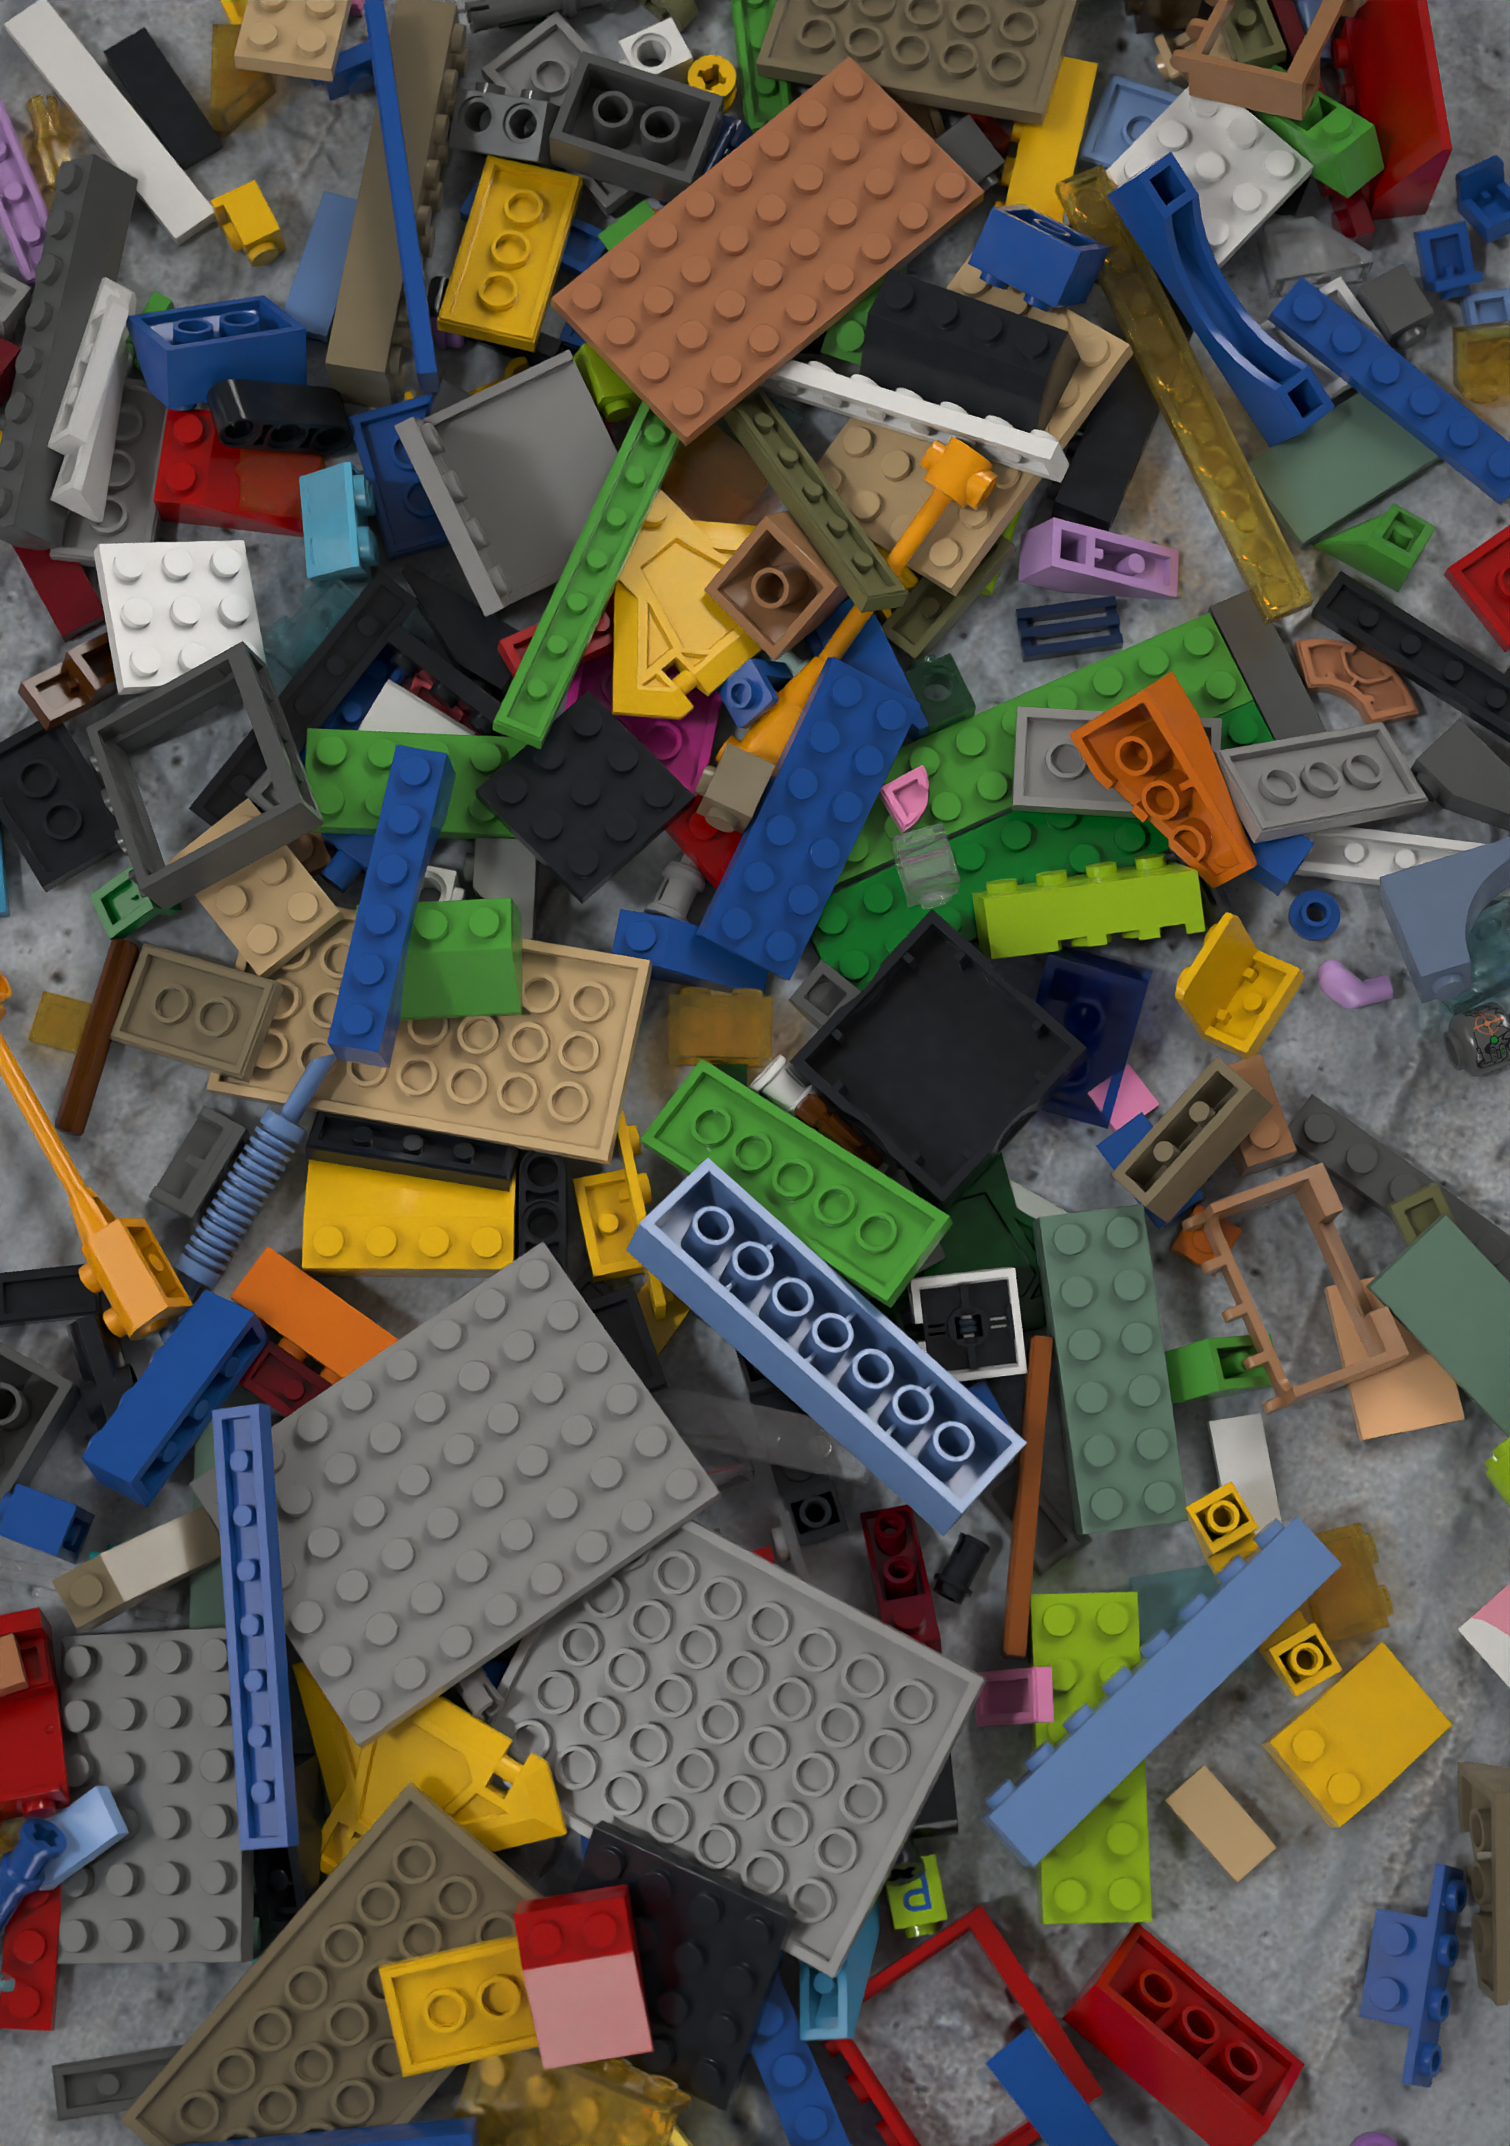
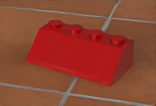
[1062,1922,1305,2146]

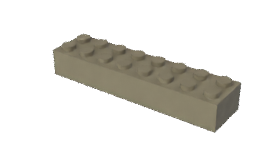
[325,0,470,408]

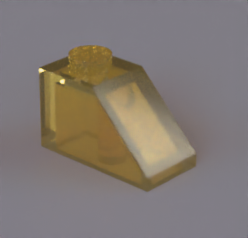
[210,24,277,137]

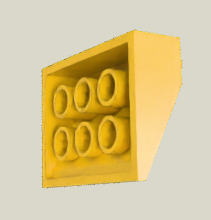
[302,1122,519,1278]

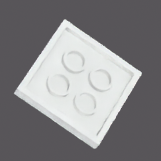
[1102,86,1314,269]
[94,540,267,695]

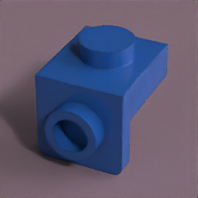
[310,40,375,101]
[1455,155,1510,244]
[1413,221,1484,299]
[717,658,793,729]

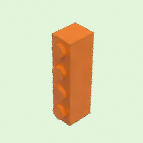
[230,1246,398,1385]

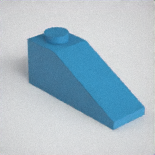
[800,1895,880,2041]

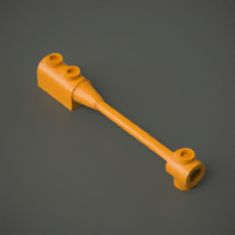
[715,437,999,792]
[0,972,193,1341]

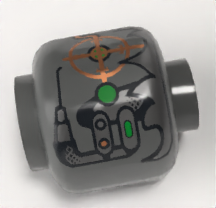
[1443,1002,1510,1077]

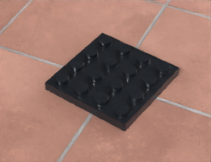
[573,1820,798,2112]

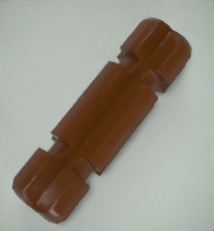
[794,1094,883,1170]

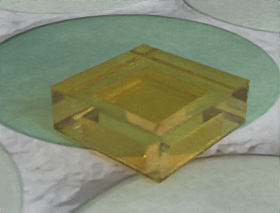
[28,991,91,1055]

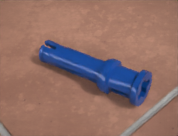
[0,1818,67,1934]

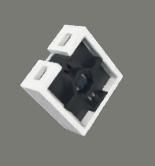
[907,1267,1027,1381]

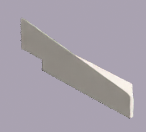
[47,277,137,523]

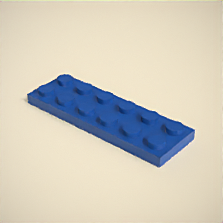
[695,657,921,980]

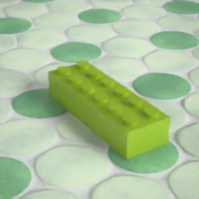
[1027,1592,1152,1924]

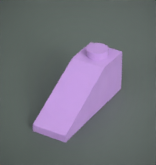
[1018,517,1179,600]

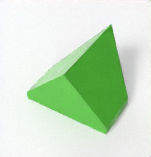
[1311,503,1436,592]

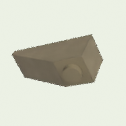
[52,1506,221,1633]

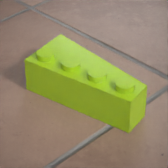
[972,854,1205,960]

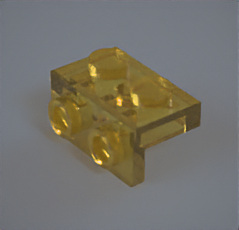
[1452,320,1510,403]

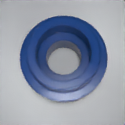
[1288,890,1340,941]

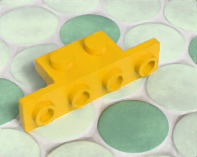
[572,1110,674,1320]

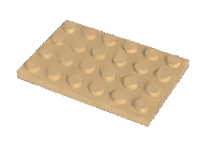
[817,253,1133,596]

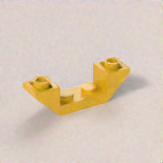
[1184,1481,1342,1697]

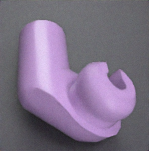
[1317,960,1393,1009]

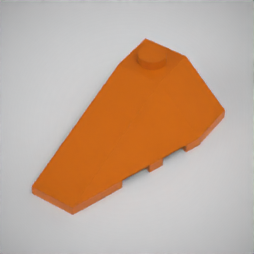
[1069,671,1257,889]

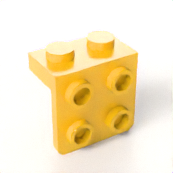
[1175,912,1305,1059]

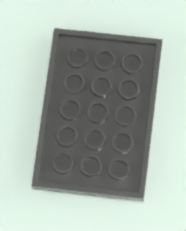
[57,1628,254,1964]

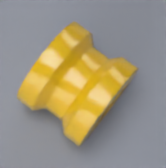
[688,55,737,115]

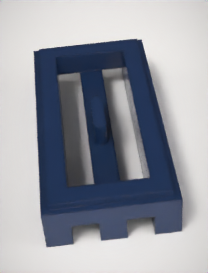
[1015,596,1124,662]

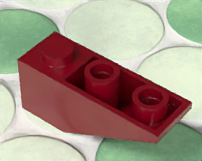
[860,1504,942,1654]

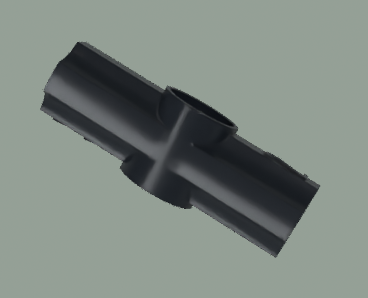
[66,1313,138,1431]

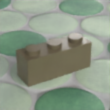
[1111,1056,1273,1223]

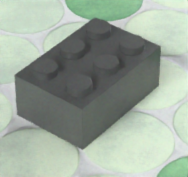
[549,51,724,203]

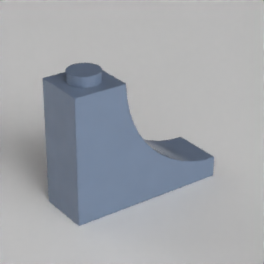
[1380,837,1510,1003]

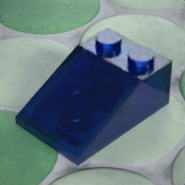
[1035,945,1153,1129]

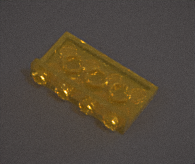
[454,2046,691,2146]

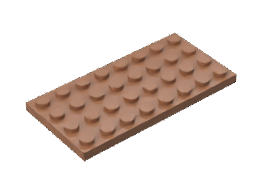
[551,56,985,446]

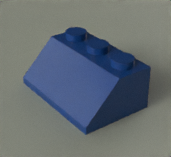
[126,295,307,411]

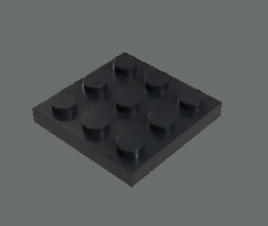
[475,691,695,904]

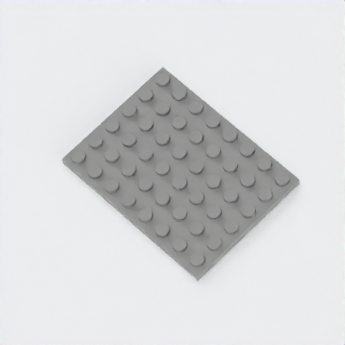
[189,1242,723,1749]
[483,1519,988,1978]

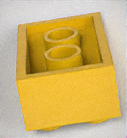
[1261,1642,1452,1828]

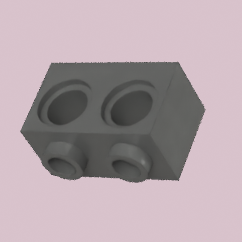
[448,82,561,168]

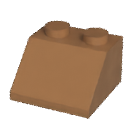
[704,511,848,661]

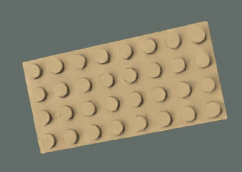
[206,907,652,1165]

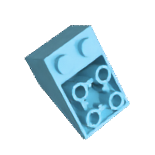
[299,462,380,582]

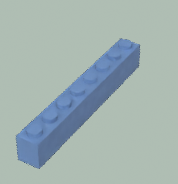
[980,1516,1342,1867]

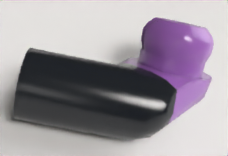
[427,276,466,350]

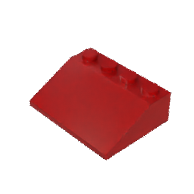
[1333,0,1452,221]

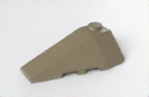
[1458,1761,1510,2006]

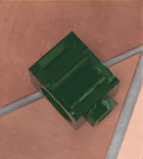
[904,653,976,735]

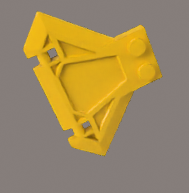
[612,489,763,720]
[292,1661,568,1876]

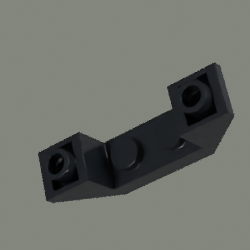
[735,1349,849,1547]

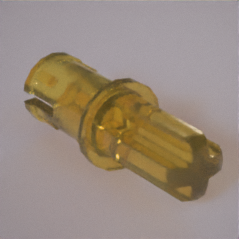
[26,94,71,192]

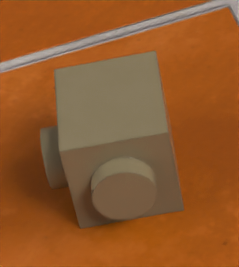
[694,743,775,834]

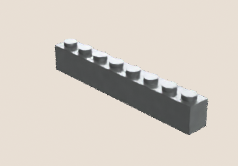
[0,154,138,551]

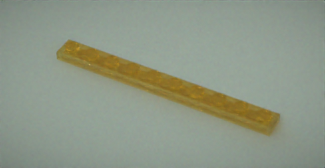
[1055,164,1314,625]

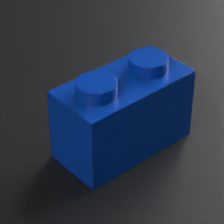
[0,1483,95,1564]

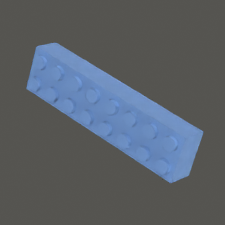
[626,1158,1027,1537]

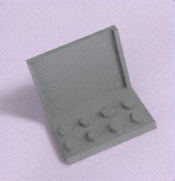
[394,350,618,617]

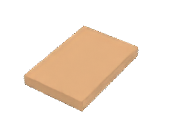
[1324,1277,1465,1442]

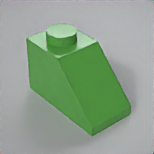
[1165,1333,1274,1405]

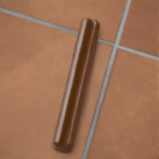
[54,938,140,1136]

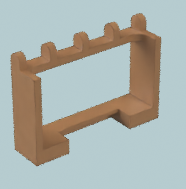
[1169,0,1362,121]
[1181,1162,1409,1415]

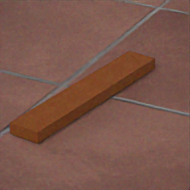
[1000,1335,1053,1660]

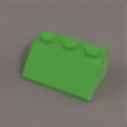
[356,898,523,1020]

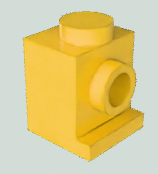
[210,180,286,267]

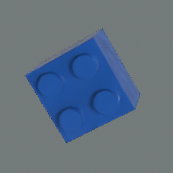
[968,204,1110,312]

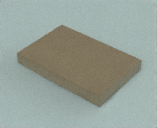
[109,943,284,1083]

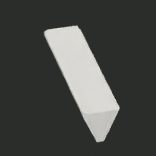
[358,679,475,735]

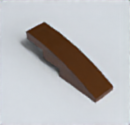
[18,632,118,731]

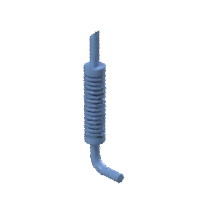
[159,1054,337,1344]

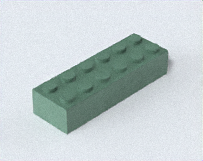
[1032,1204,1189,1535]

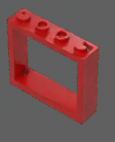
[821,1904,1104,2146]

